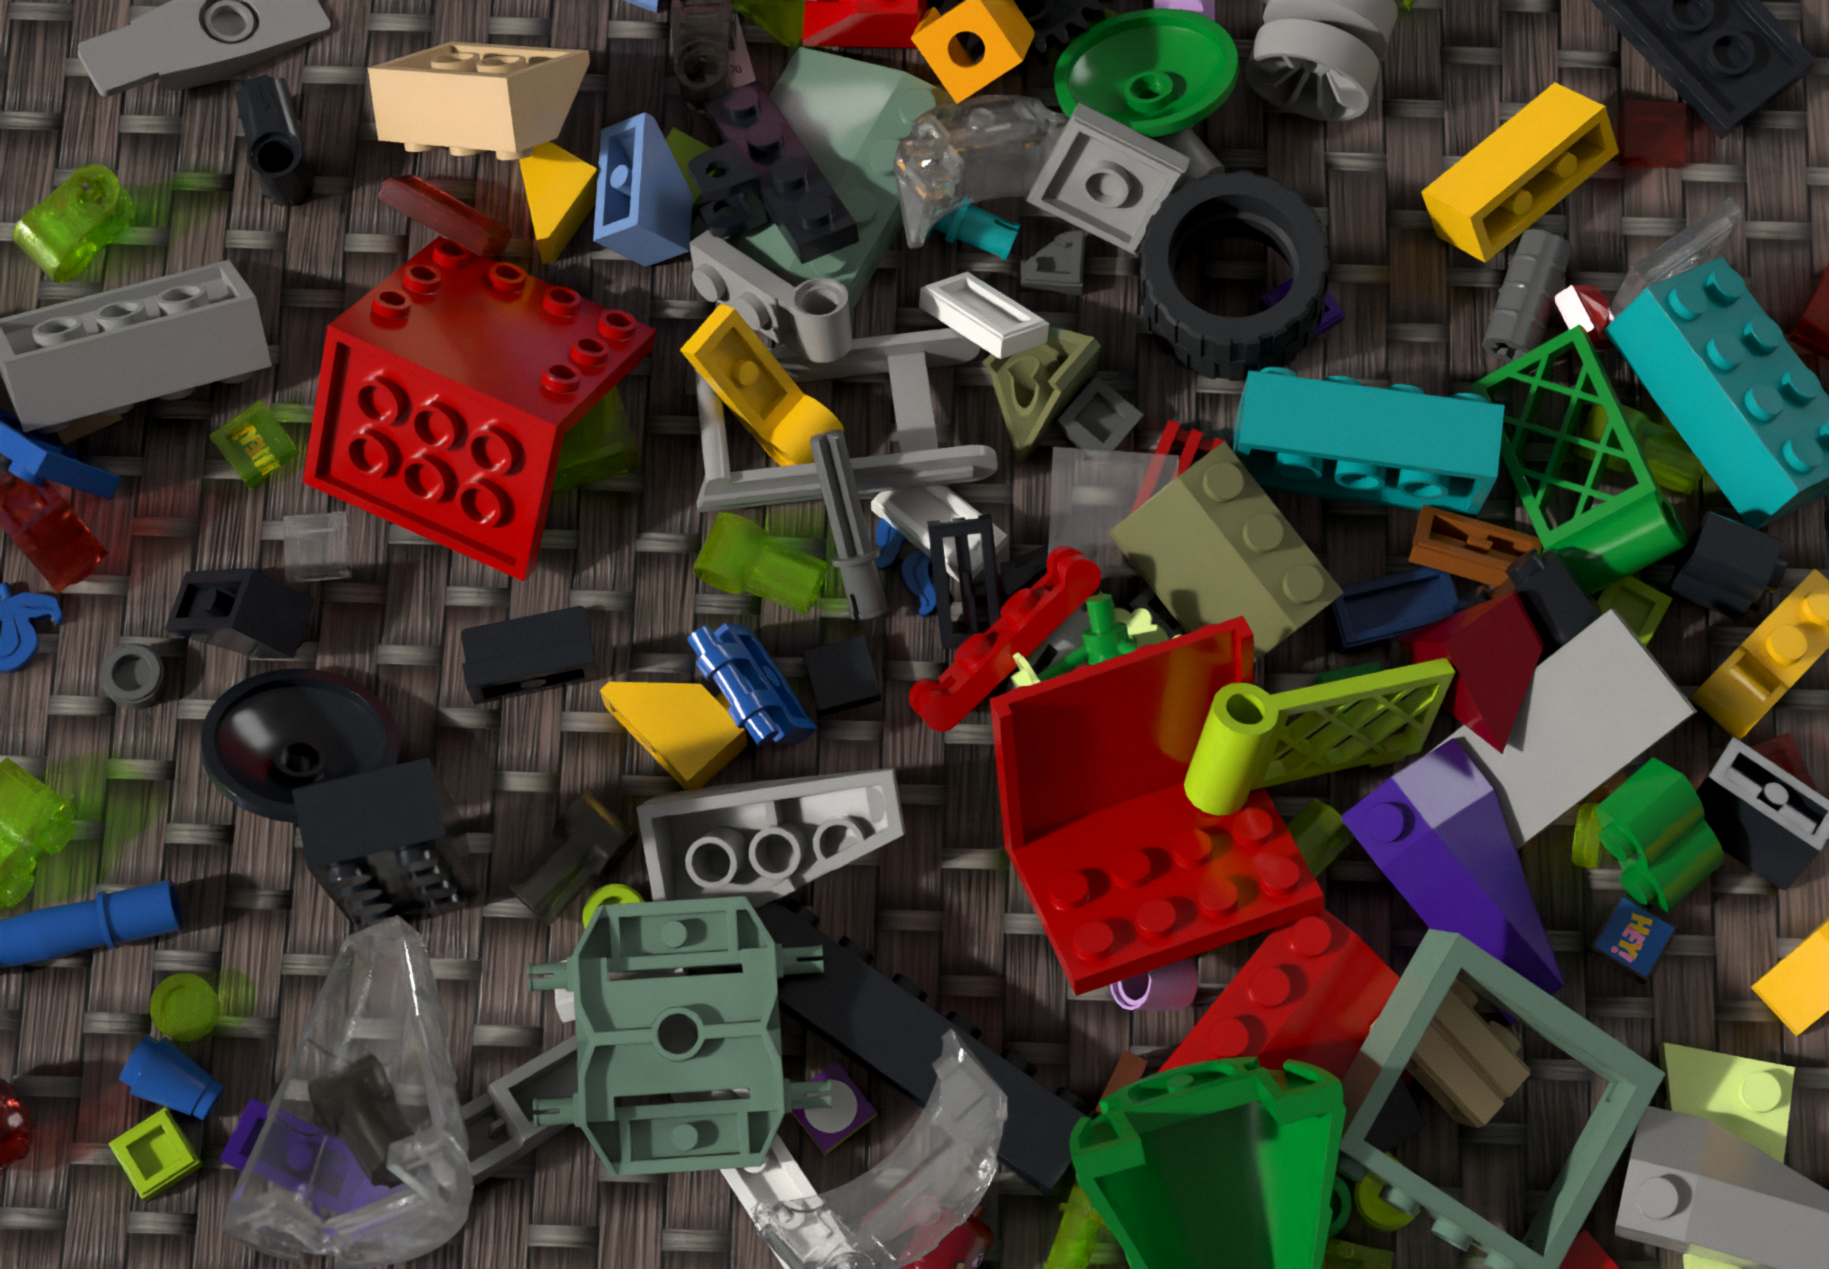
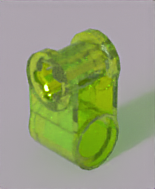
[12,164,135,284]

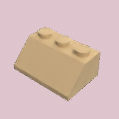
[368,42,590,160]

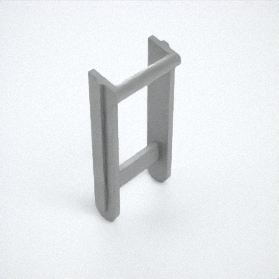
[684,328,998,513]

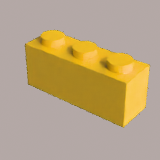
[1421,82,1619,263]

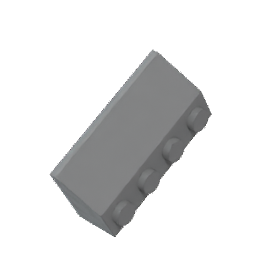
[0,260,272,433]

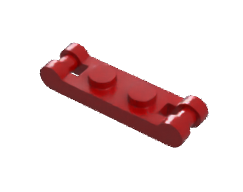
[908,545,1101,732]

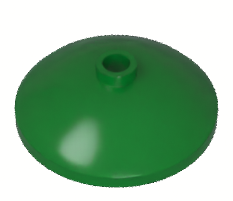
[1054,8,1239,139]

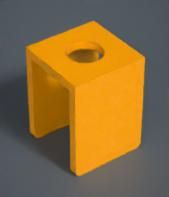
[911,0,1035,104]

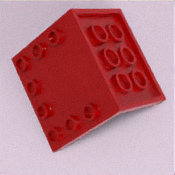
[302,236,657,582]
[990,616,1324,996]

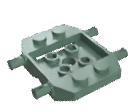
[527,896,832,1176]

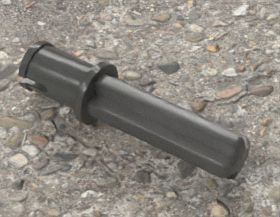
[810,430,890,620]

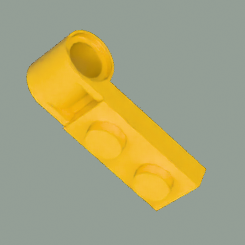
[680,304,844,466]
[1690,569,1829,740]

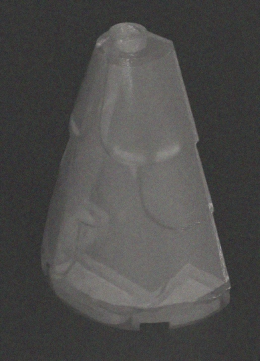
[222,915,474,1269]

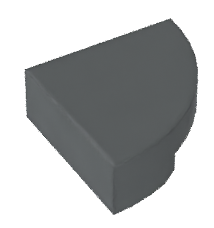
[1020,230,1086,295]

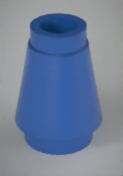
[119,1034,225,1121]

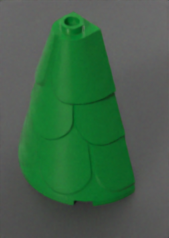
[1069,1057,1346,1269]

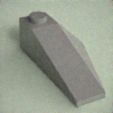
[636,768,906,910]
[1615,1106,1829,1269]

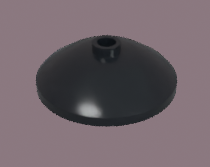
[201,668,400,823]

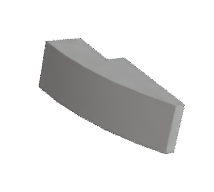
[425,1034,578,1195]

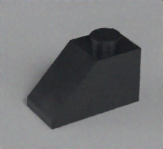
[164,569,315,659]

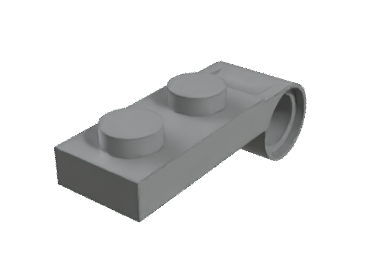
[689,230,853,363]

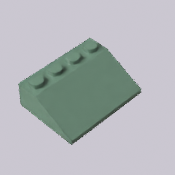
[690,46,959,314]

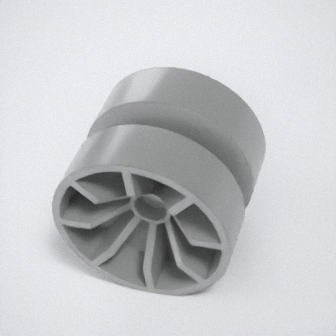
[1244,0,1398,121]

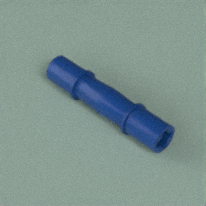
[0,879,183,969]

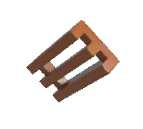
[1409,505,1544,587]

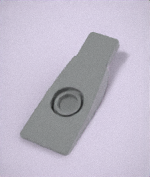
[78,0,331,97]

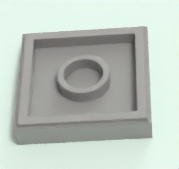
[1026,103,1191,255]

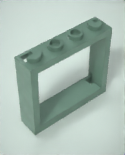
[1336,929,1666,1269]

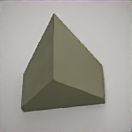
[983,326,1101,468]

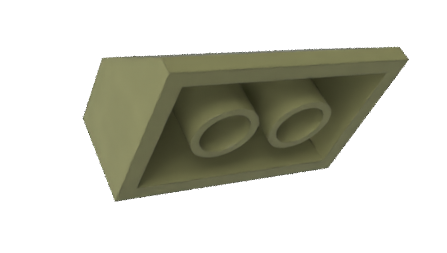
[1108,441,1344,662]

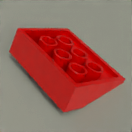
[1157,909,1414,1176]

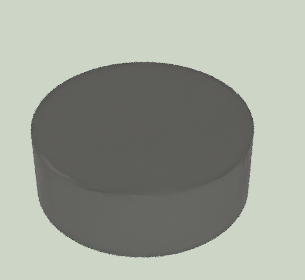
[100,643,169,710]

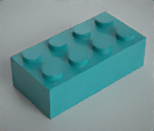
[1603,256,1829,530]
[1232,367,1505,519]

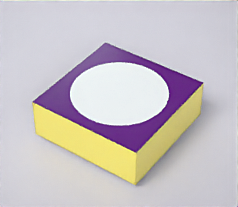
[792,1060,877,1156]

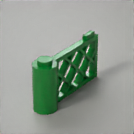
[1470,324,1688,595]

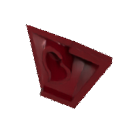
[1398,590,1544,754]

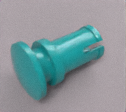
[922,181,1021,261]

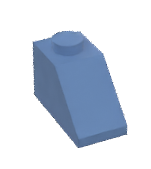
[593,112,693,267]

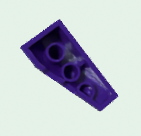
[1340,738,1565,1025]

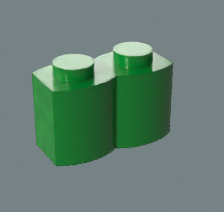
[1596,757,1724,912]

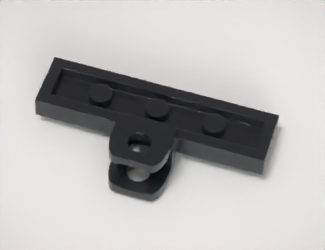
[688,80,859,264]

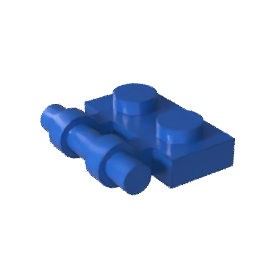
[687,623,818,746]

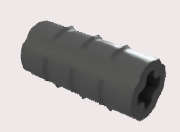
[1482,229,1573,363]

